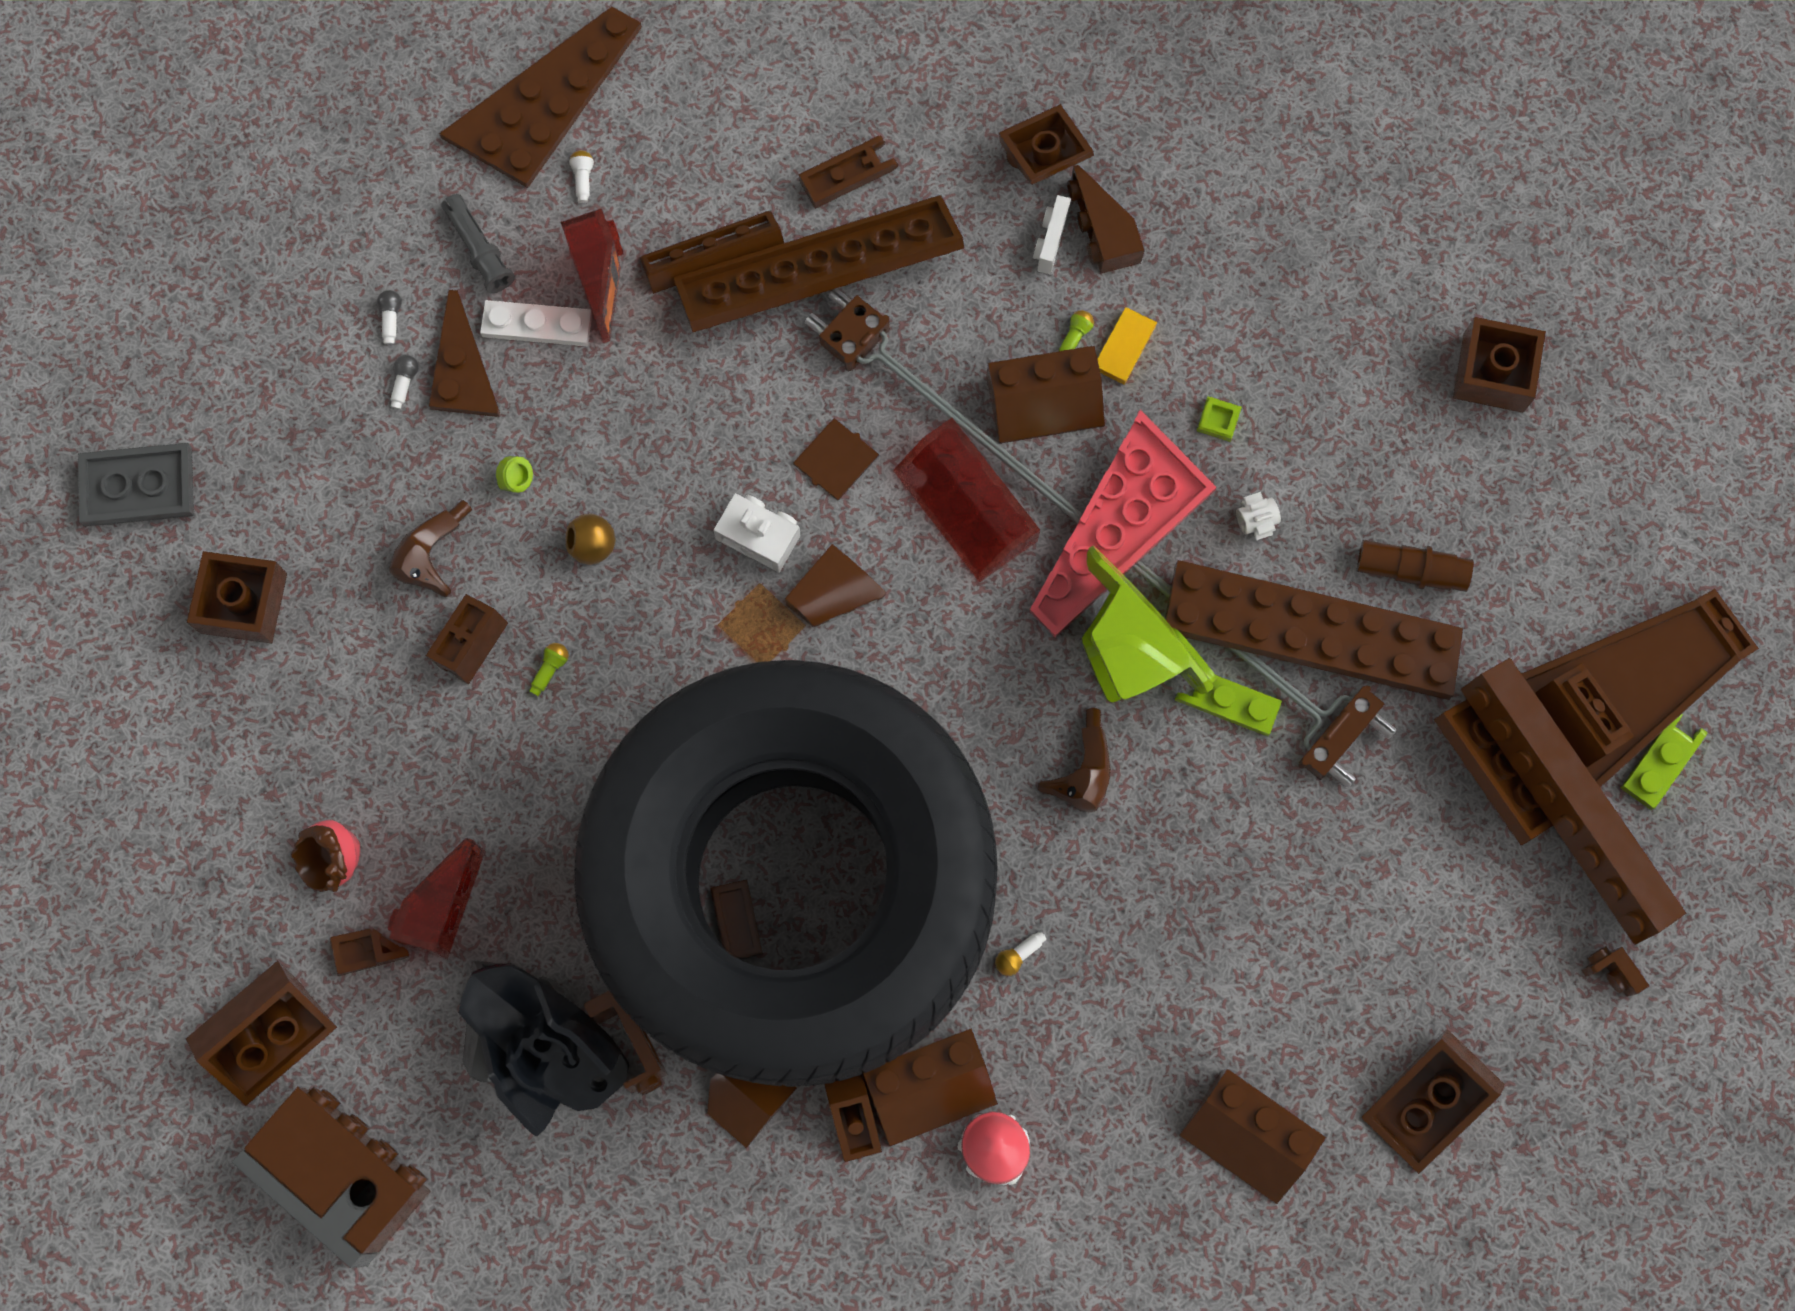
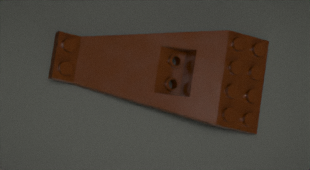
[1434,589,1759,846]

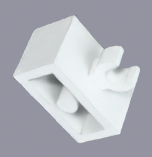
[714,493,800,573]

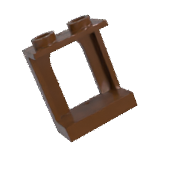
[583,991,668,1096]

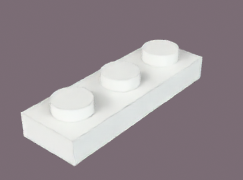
[480,300,592,347]

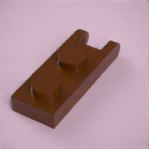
[799,136,898,209]

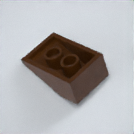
[1361,1029,1505,1174]

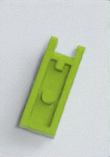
[1175,675,1282,736]
[1621,714,1708,811]

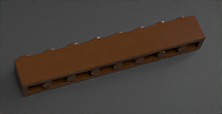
[1460,658,1687,945]

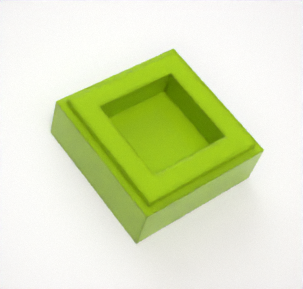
[1196,396,1242,442]

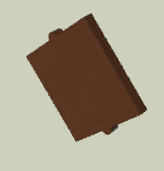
[793,418,879,501]

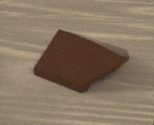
[707,1073,797,1148]

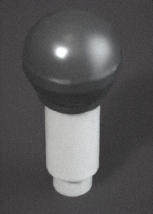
[377,290,402,344]
[390,355,419,409]

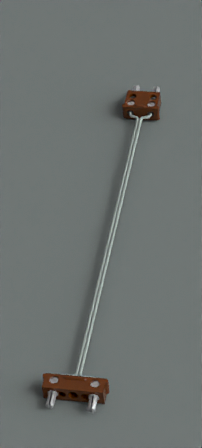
[805,288,1396,788]

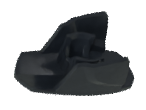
[458,963,629,1136]

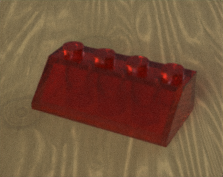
[893,418,1040,583]

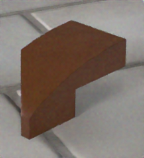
[330,929,409,977]

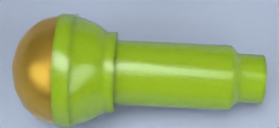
[1059,310,1094,351]
[529,643,569,697]

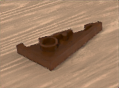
[429,290,500,417]

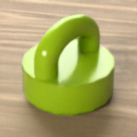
[496,456,533,493]

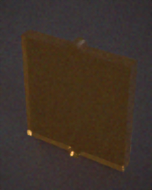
[718,583,806,662]

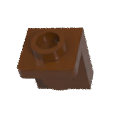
[1581,946,1650,997]

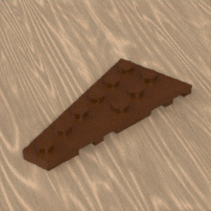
[439,6,642,188]

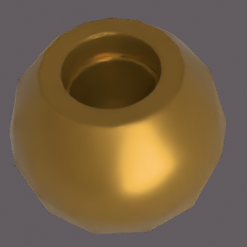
[566,513,616,565]

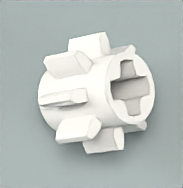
[1236,492,1281,540]

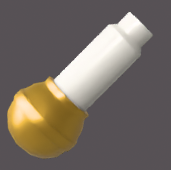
[995,931,1046,976]

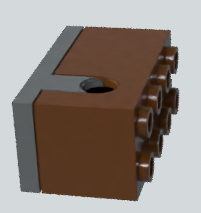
[231,1086,431,1268]

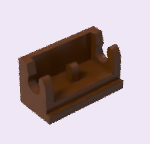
[425,594,508,685]

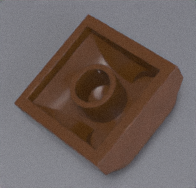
[999,104,1094,185]

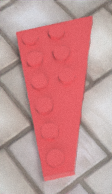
[1030,410,1217,638]

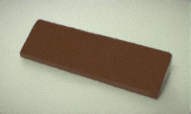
[639,210,784,294]

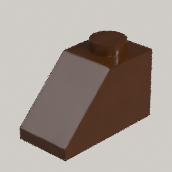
[824,1074,882,1162]

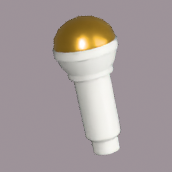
[569,150,594,203]

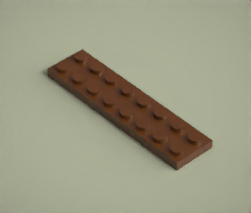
[673,195,964,333]
[1165,560,1463,700]

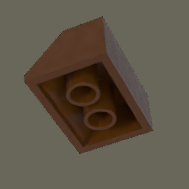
[986,346,1105,444]
[186,961,337,1106]
[862,1028,998,1146]
[1179,1069,1326,1204]

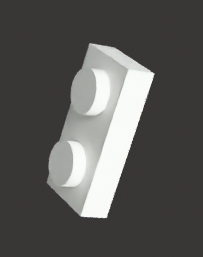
[1033,195,1071,275]

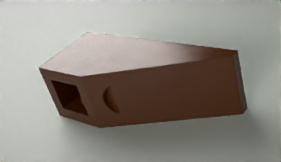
[1067,165,1145,274]

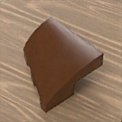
[785,544,886,627]

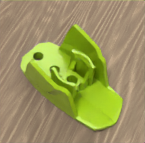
[1081,545,1217,702]

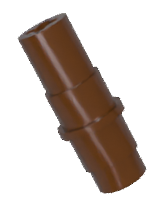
[1356,540,1474,592]

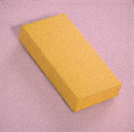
[1097,307,1157,385]

